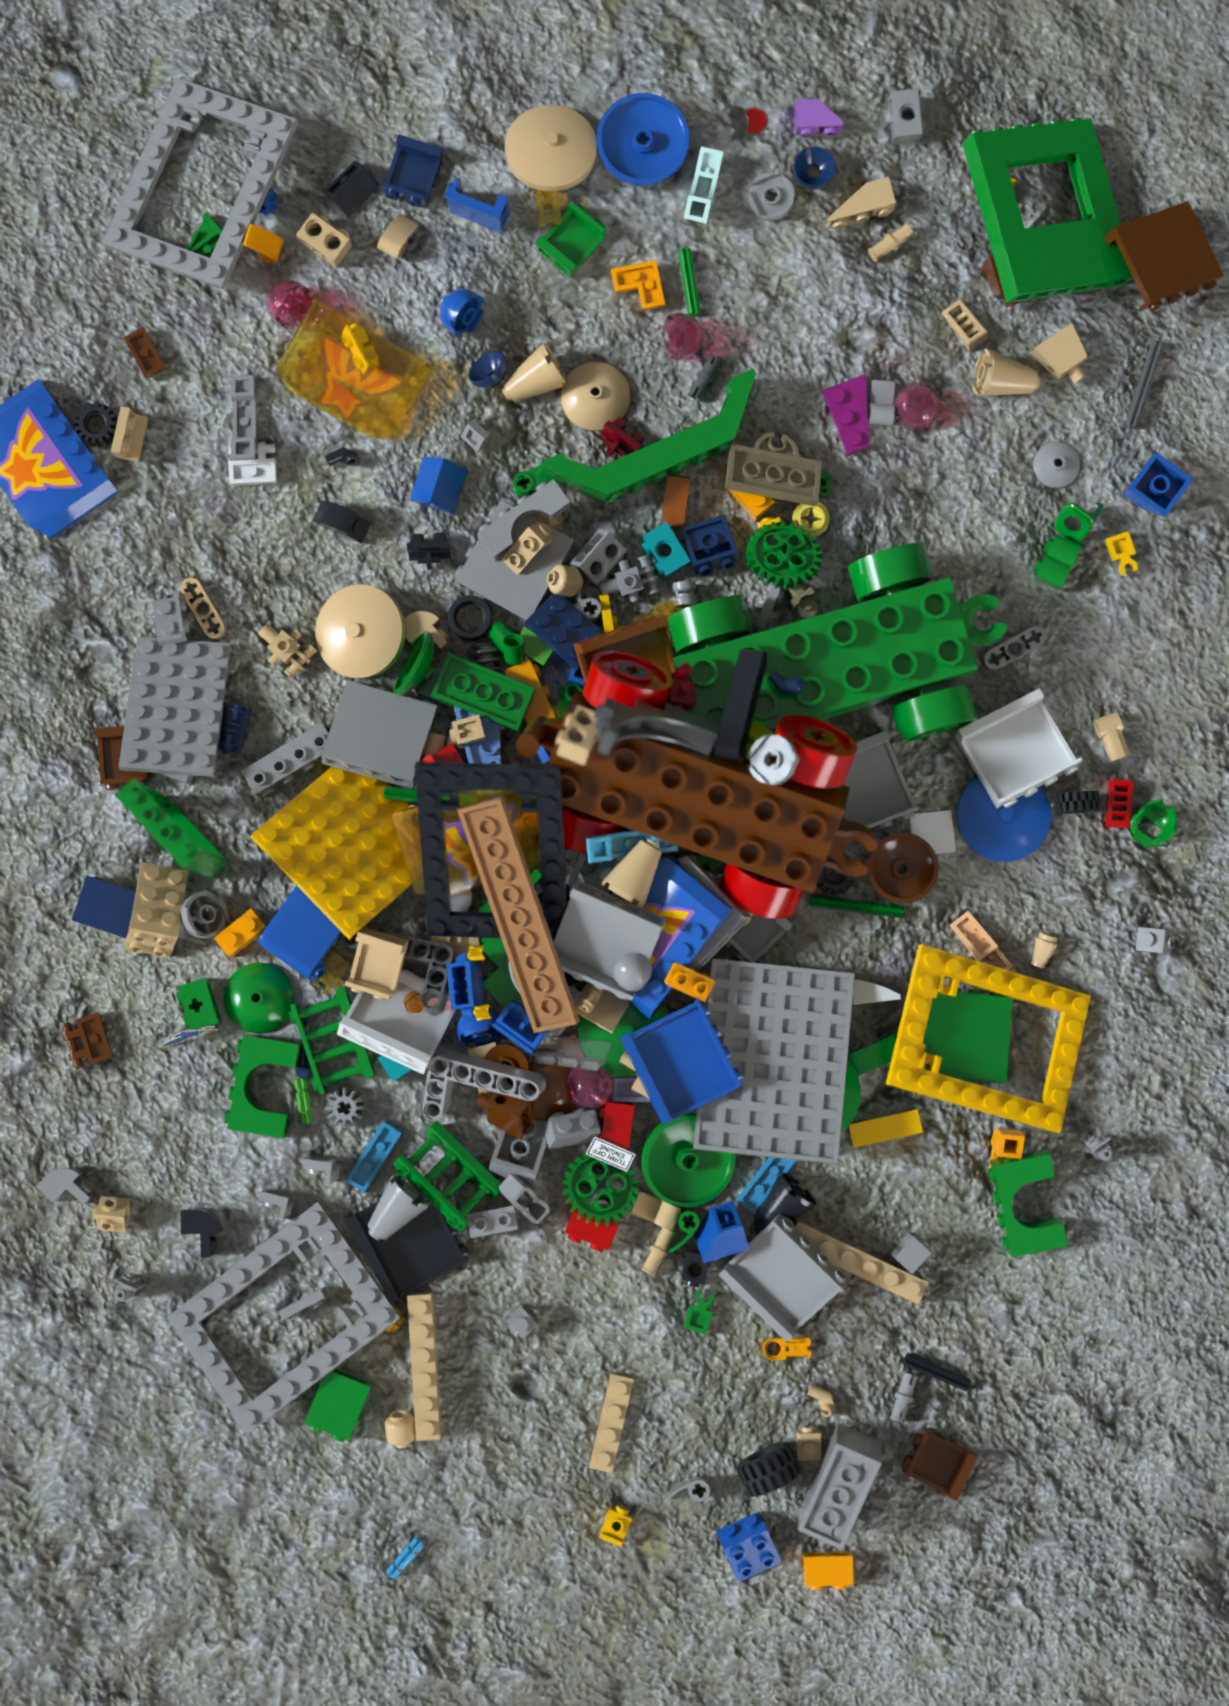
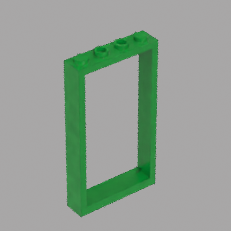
[115,779,229,879]

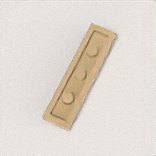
[589,1373,634,1473]

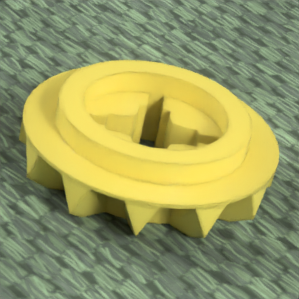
[792,502,829,538]

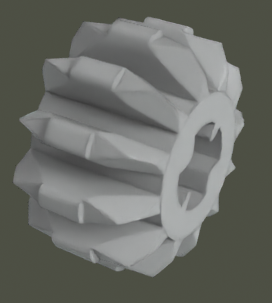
[325,1088,366,1128]

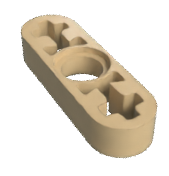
[180,578,226,640]

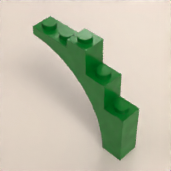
[478,869,542,1008]

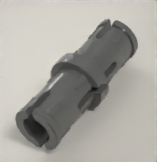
[688,353,723,401]

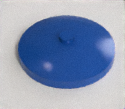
[597,93,689,186]
[956,776,1051,862]

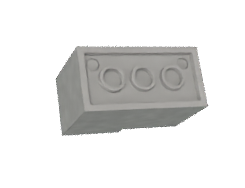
[798,1423,882,1550]

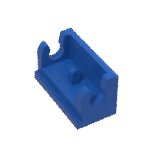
[492,999,549,1054]

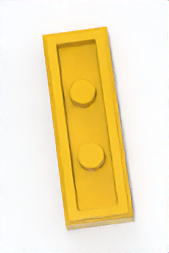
[848,1109,923,1148]

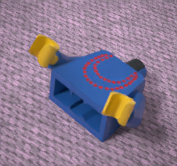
[447,946,491,1021]

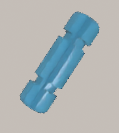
[386,1536,425,1579]

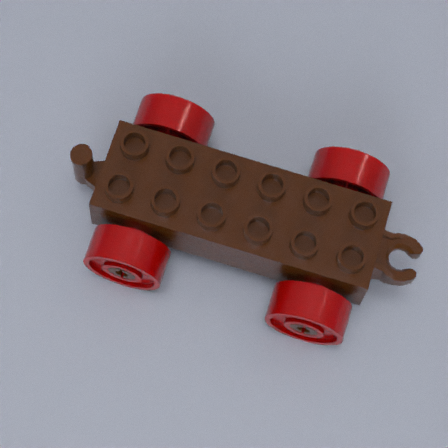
[516,650,879,919]

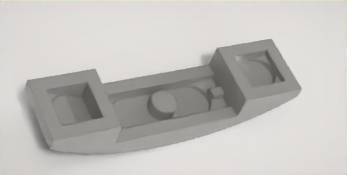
[231,375,257,461]

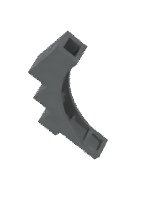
[593,697,720,755]

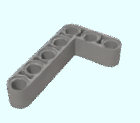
[422,1050,546,1121]

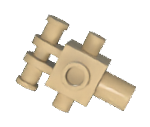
[258,624,317,680]

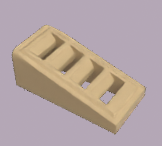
[941,299,988,352]

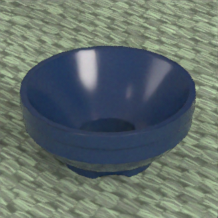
[793,146,836,189]
[468,351,507,388]

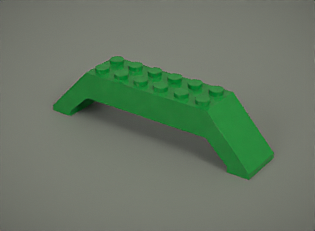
[537,368,756,503]

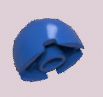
[440,289,485,337]
[457,1005,504,1047]

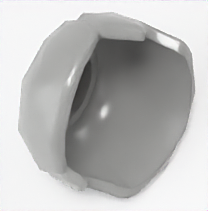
[614,953,652,992]

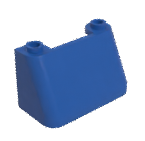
[259,885,341,983]

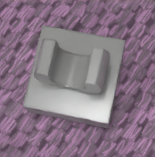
[461,419,492,452]

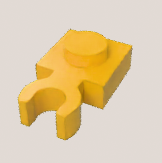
[1105,531,1138,576]
[599,594,618,633]

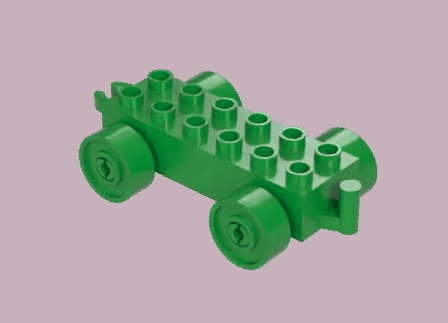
[667,542,1007,743]

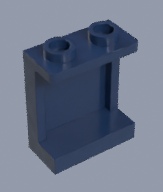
[381,134,444,207]
[72,876,136,938]

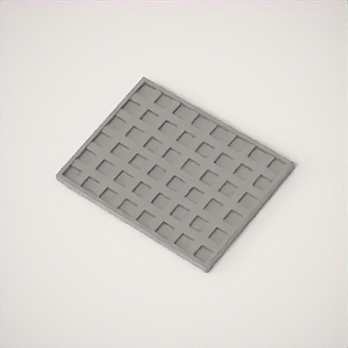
[693,958,855,1165]

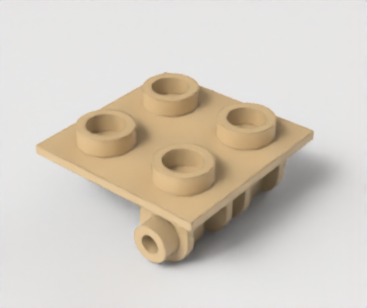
[574,982,630,1033]

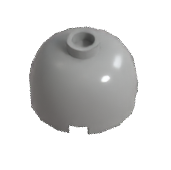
[180,891,229,939]

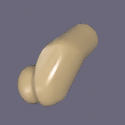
[807,1384,836,1417]

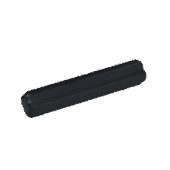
[903,1353,971,1391]

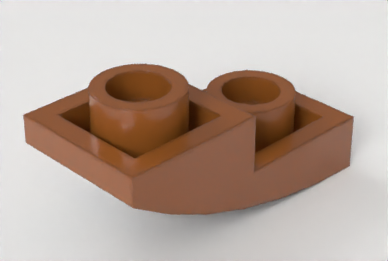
[661,474,691,527]

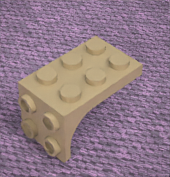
[124,862,188,958]

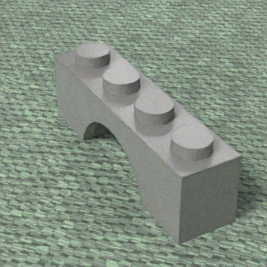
[477,479,570,561]

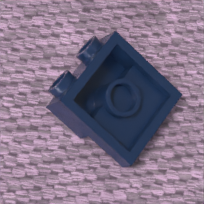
[680,515,740,576]

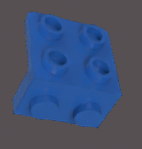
[716,1511,781,1581]

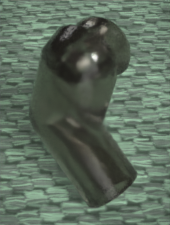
[729,105,750,142]

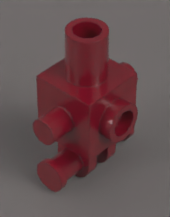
[666,663,697,711]

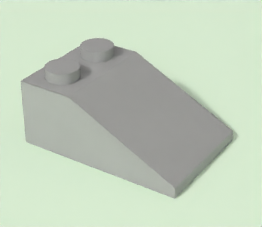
[488,1119,547,1187]

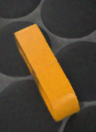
[763,1336,811,1360]

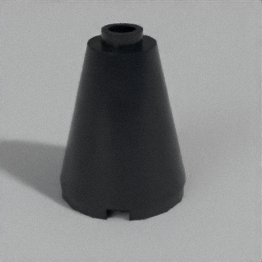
[753,1172,817,1234]

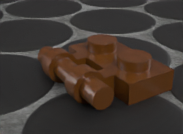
[61,1012,114,1070]

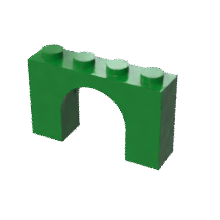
[224,1035,302,1138]
[988,1149,1068,1257]

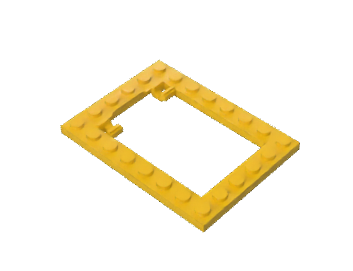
[886,944,1091,1133]

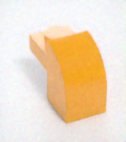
[989,1128,1025,1168]

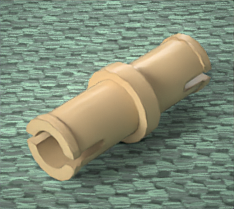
[867,223,914,262]
[641,1227,676,1276]

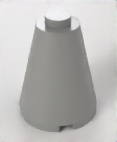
[368,1173,431,1240]

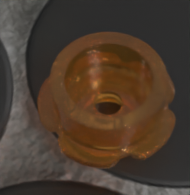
[403,991,424,1014]

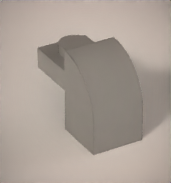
[36,1167,95,1205]

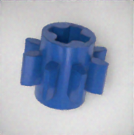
[259,188,280,216]

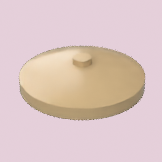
[505,105,597,192]
[315,584,406,679]

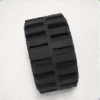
[736,1442,802,1496]

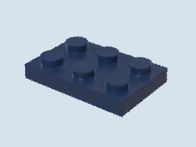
[524,593,604,671]

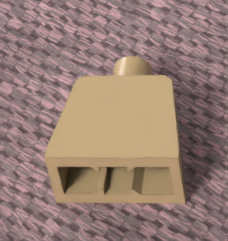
[1031,323,1087,384]

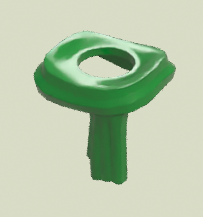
[1054,502,1104,543]

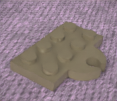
[725,432,822,506]

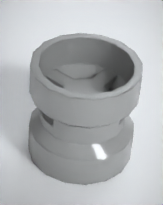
[673,581,697,608]

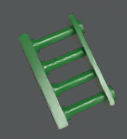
[288,986,376,1095]
[393,1120,501,1231]

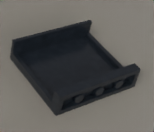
[347,1182,470,1303]

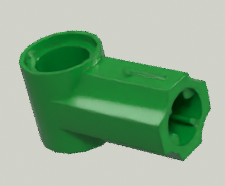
[488,621,525,665]

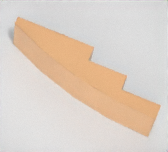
[950,911,1017,1001]

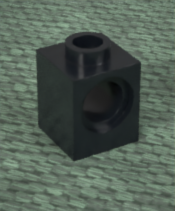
[681,1249,709,1287]

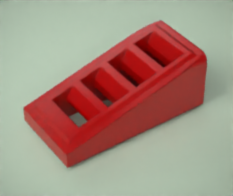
[1105,779,1134,829]

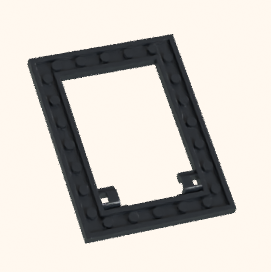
[414,762,568,940]

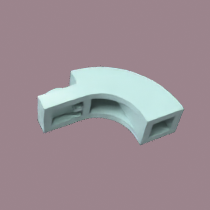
[684,146,724,223]

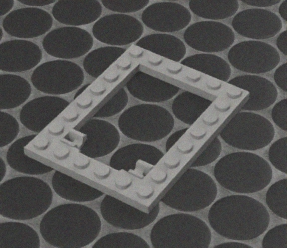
[102,77,299,290]
[166,1202,401,1435]

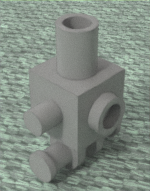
[599,554,660,602]

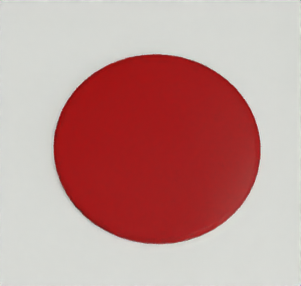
[742,108,767,133]

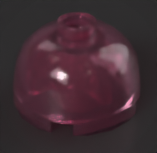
[266,280,312,329]
[663,313,705,361]
[893,383,940,431]
[567,1061,614,1109]

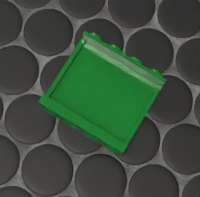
[922,987,1013,1083]

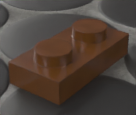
[123,327,166,380]

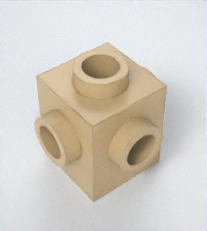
[92,1196,130,1233]

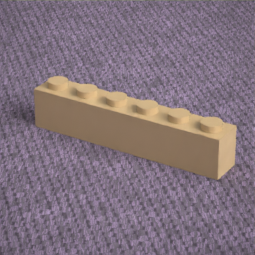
[794,1220,928,1305]
[407,1291,442,1441]

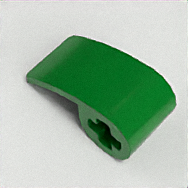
[668,1209,700,1252]

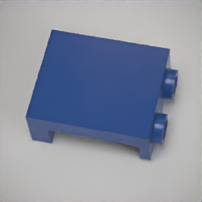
[445,177,510,233]

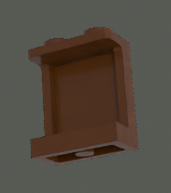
[94,726,149,790]
[901,1428,978,1501]

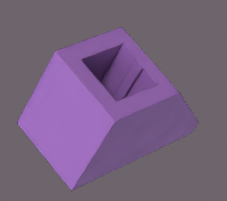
[794,99,843,138]

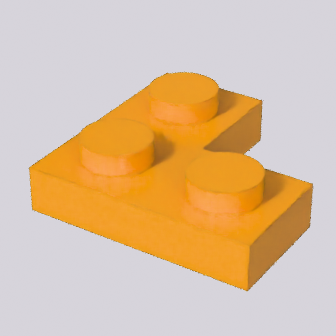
[611,260,665,311]

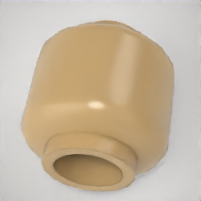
[547,564,583,597]
[384,1410,416,1448]

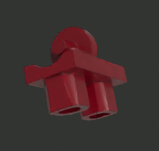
[600,417,644,457]

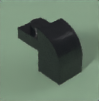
[312,500,371,544]
[180,1208,223,1258]

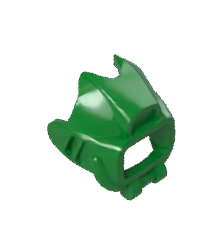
[1130,799,1177,848]

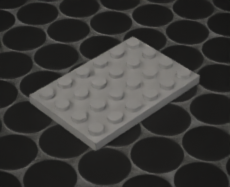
[119,637,231,777]

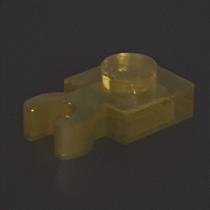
[312,950,351,994]

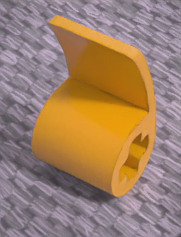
[243,224,284,264]

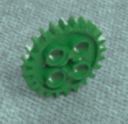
[745,521,823,590]
[562,1152,639,1226]

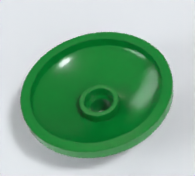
[393,631,434,695]
[223,963,294,1033]

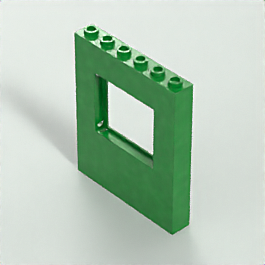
[962,117,1133,303]

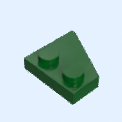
[186,212,222,258]

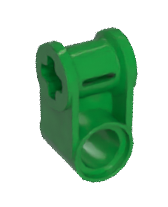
[513,466,559,497]

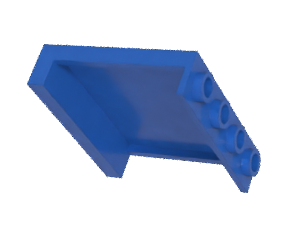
[620,999,743,1125]

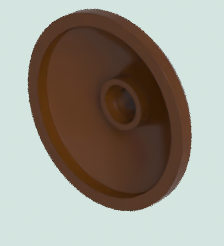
[868,833,939,903]
[526,1050,581,1121]

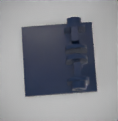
[218,703,251,755]

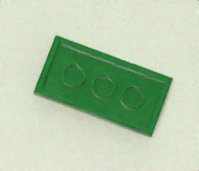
[431,652,536,732]

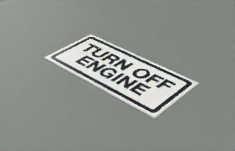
[586,1136,636,1172]

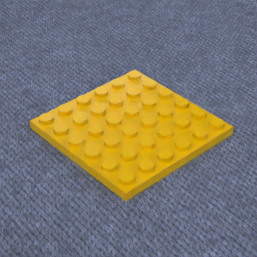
[250,767,423,940]

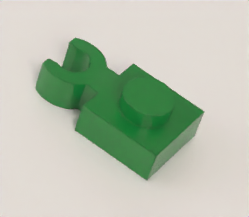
[683,1289,714,1335]

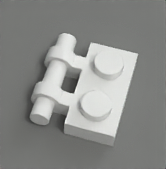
[228,442,277,486]

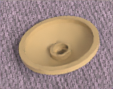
[561,362,630,431]

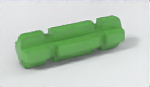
[294,1078,313,1125]

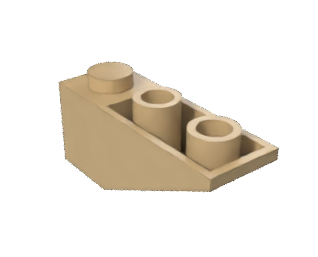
[826,177,896,229]

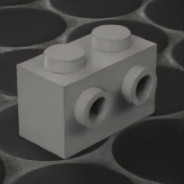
[544,1109,600,1149]

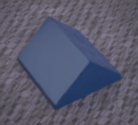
[410,457,468,515]

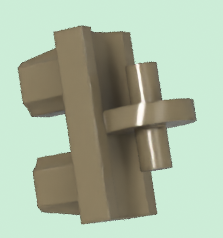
[786,582,818,619]

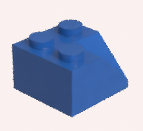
[1122,451,1193,517]

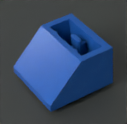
[694,1201,749,1263]

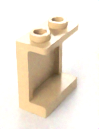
[345,927,409,1000]

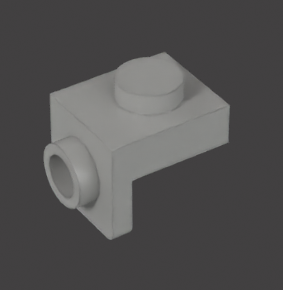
[1135,927,1175,955]

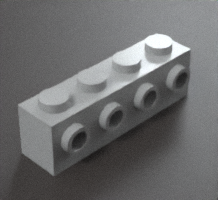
[241,722,329,798]

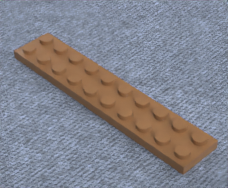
[457,796,580,1033]

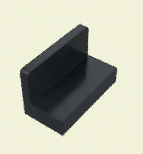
[323,160,380,217]

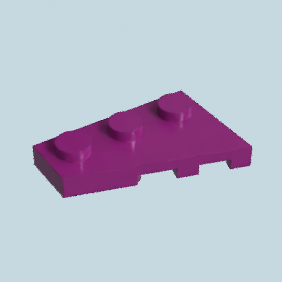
[822,374,869,456]

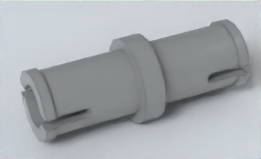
[890,1372,918,1423]

